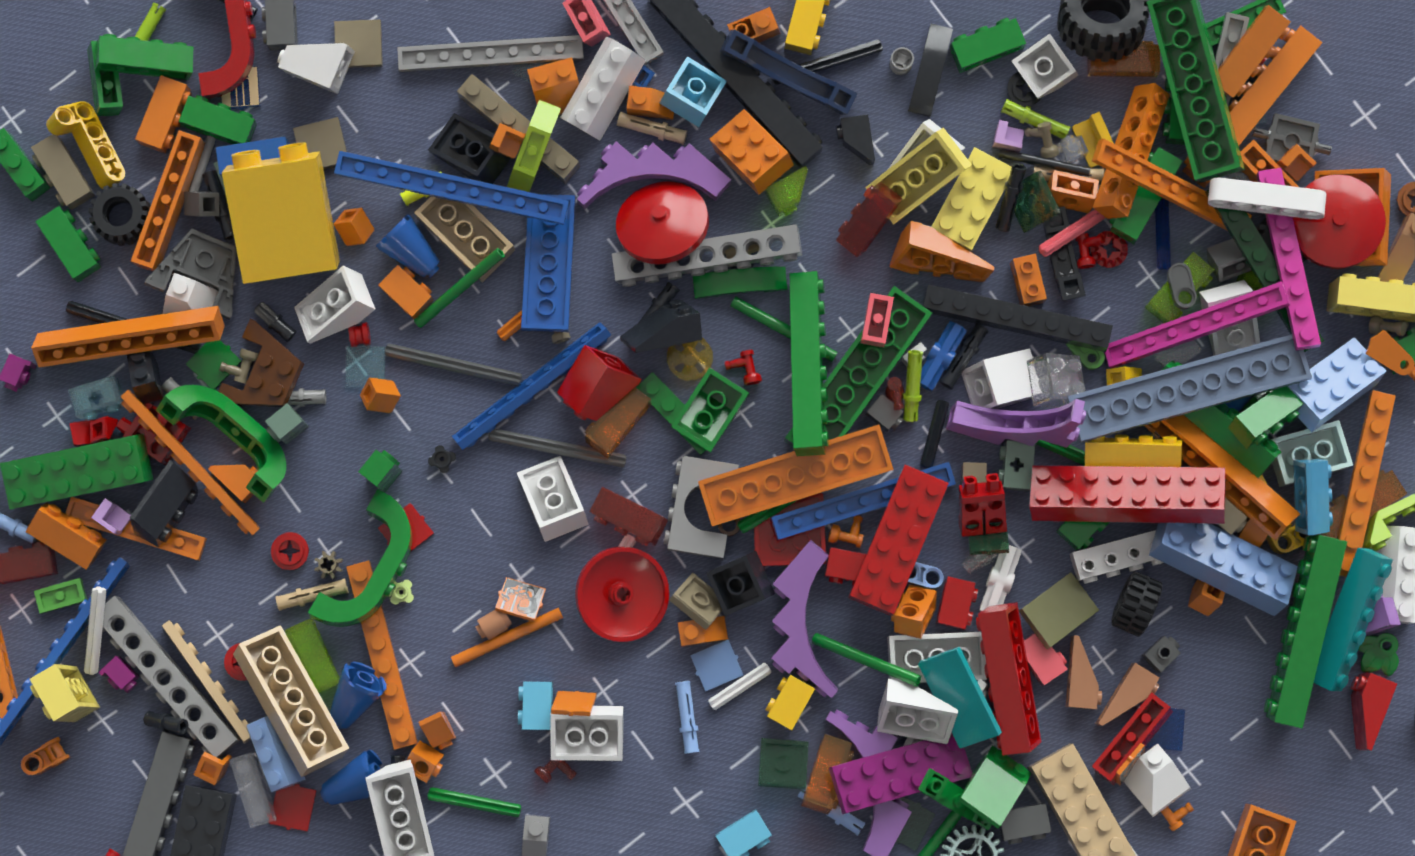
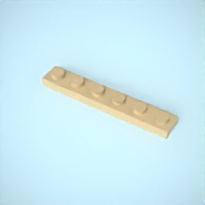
[162,620,251,744]

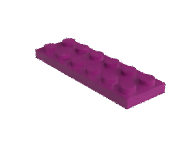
[829,733,972,814]

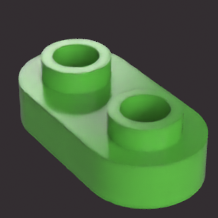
[1066,344,1105,370]

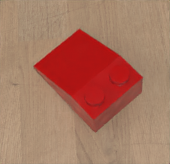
[1350,673,1397,751]

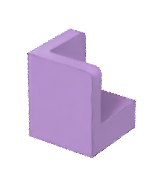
[992,120,1024,152]
[91,498,131,535]

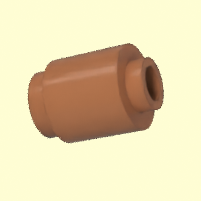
[475,610,512,640]

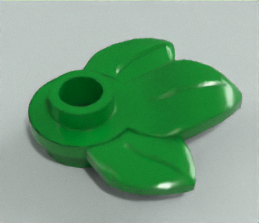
[1358,633,1399,676]

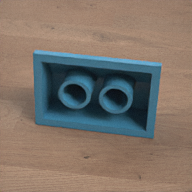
[1293,459,1333,535]

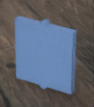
[690,640,743,691]

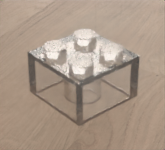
[1027,353,1085,408]

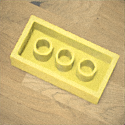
[865,128,972,225]
[931,147,1011,252]
[1327,274,1415,322]
[30,664,100,722]

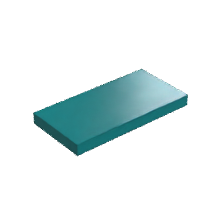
[918,647,1002,748]

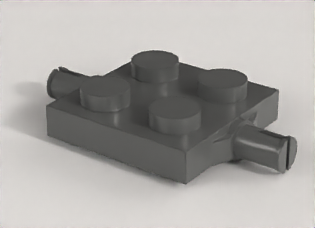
[1252,113,1332,162]

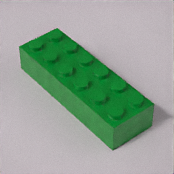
[0,434,153,509]

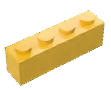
[784,0,830,55]
[1085,434,1182,467]

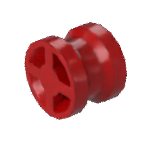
[348,322,371,348]

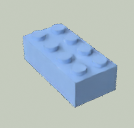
[1288,337,1387,432]

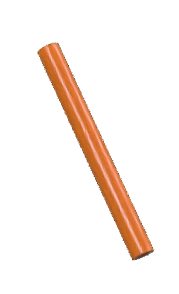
[451,607,563,667]

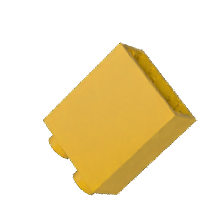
[222,142,340,284]

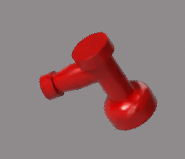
[1075,233,1105,269]
[725,350,762,386]

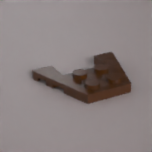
[218,318,304,407]

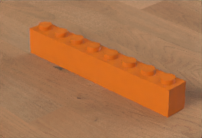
[1183,25,1323,188]
[31,306,225,368]
[1144,415,1300,541]

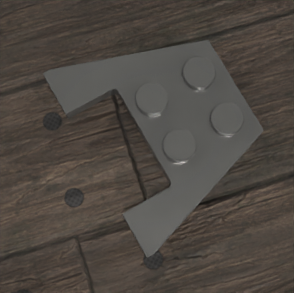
[144,229,236,320]

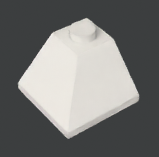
[163,273,218,314]
[1124,744,1191,817]

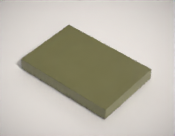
[1019,572,1099,649]

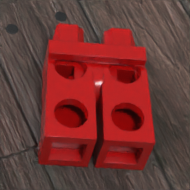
[116,403,191,466]
[958,473,1007,537]

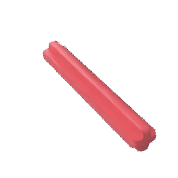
[1039,209,1106,257]

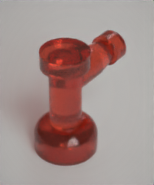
[885,377,904,410]
[534,760,577,784]

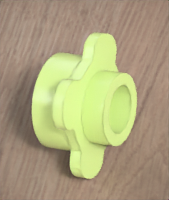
[390,580,414,605]

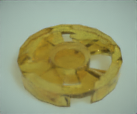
[667,337,713,381]

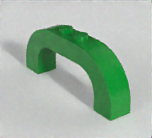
[156,385,286,503]
[308,489,412,627]

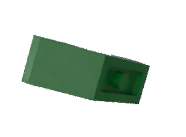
[918,768,992,830]

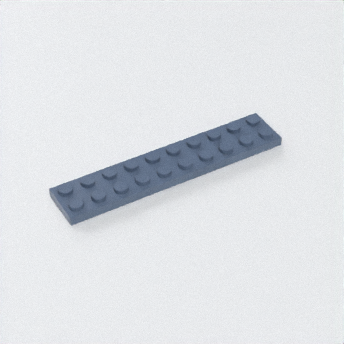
[1067,334,1312,443]

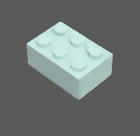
[1271,420,1353,487]

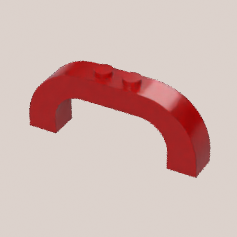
[198,0,256,99]

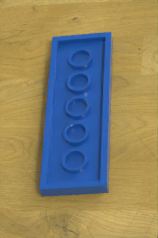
[521,194,576,332]

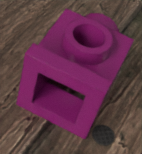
[0,353,37,392]
[98,656,140,693]

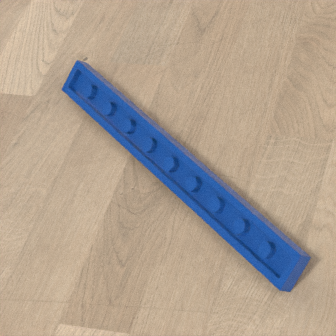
[334,151,569,225]
[0,557,130,746]

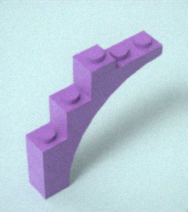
[577,141,731,209]
[946,399,1086,448]
[771,540,838,698]
[825,709,912,856]

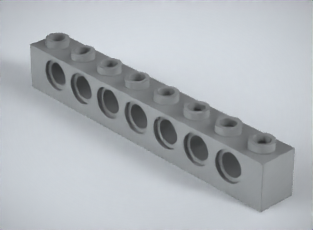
[612,224,803,287]
[102,596,241,758]

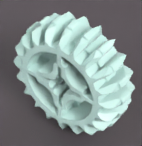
[940,825,1004,856]

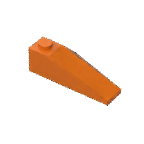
[890,221,994,282]

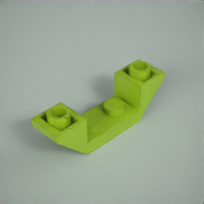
[507,100,561,192]
[1362,494,1415,552]

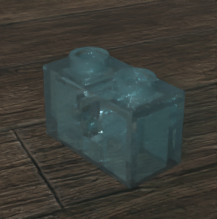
[68,376,124,421]

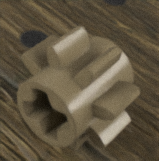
[314,551,343,579]

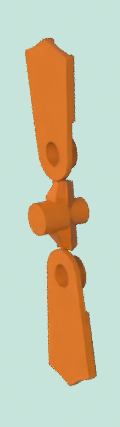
[1366,330,1415,382]

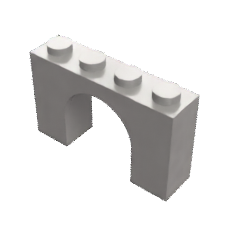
[664,456,739,559]

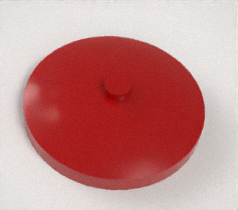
[1292,175,1386,269]
[616,181,709,264]
[575,547,669,642]

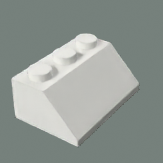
[551,705,623,761]

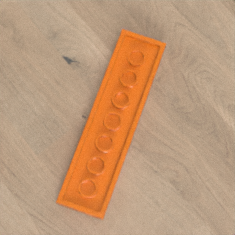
[698,425,894,527]

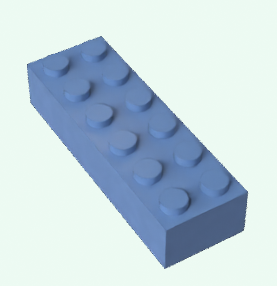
[1149,523,1298,616]

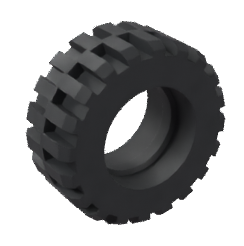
[1057,0,1149,62]

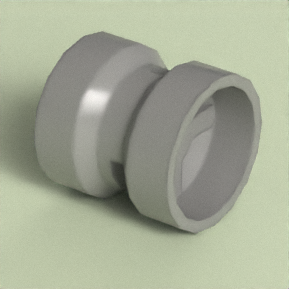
[889,47,914,75]

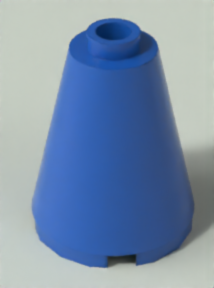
[376,214,440,278]
[329,662,387,729]
[320,750,383,805]

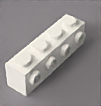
[1070,530,1164,584]

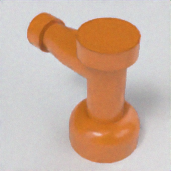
[828,515,864,548]
[1161,802,1194,831]

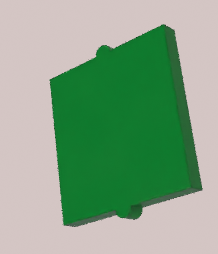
[186,340,242,390]

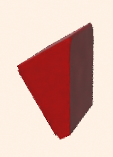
[90,416,118,444]
[70,419,96,447]

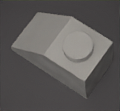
[522,815,551,856]

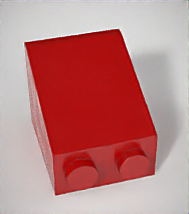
[557,345,642,421]

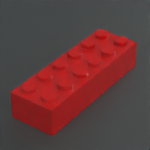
[848,465,949,617]
[976,602,1042,755]

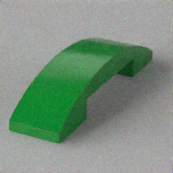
[693,267,788,299]

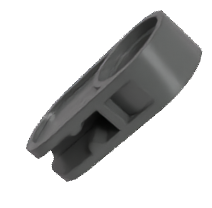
[1167,263,1197,310]

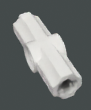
[979,544,1022,611]

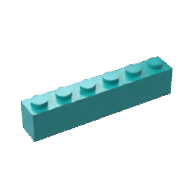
[1314,548,1393,691]

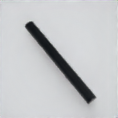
[999,149,1091,177]

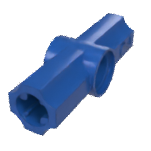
[920,321,967,392]

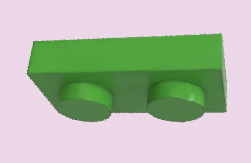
[34,578,87,614]

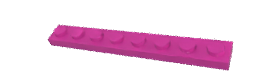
[1257,168,1321,351]
[1105,281,1290,368]

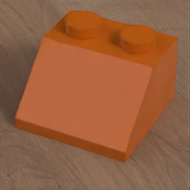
[527,57,579,115]

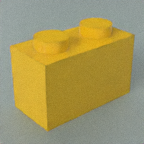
[765,675,815,731]

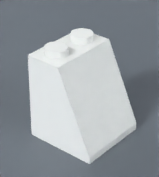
[277,43,355,94]
[962,348,1044,409]

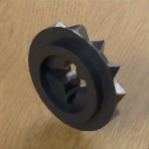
[1007,72,1042,107]

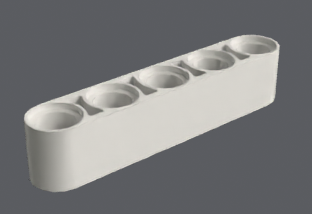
[1208,178,1326,219]

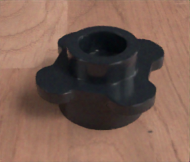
[428,445,456,473]

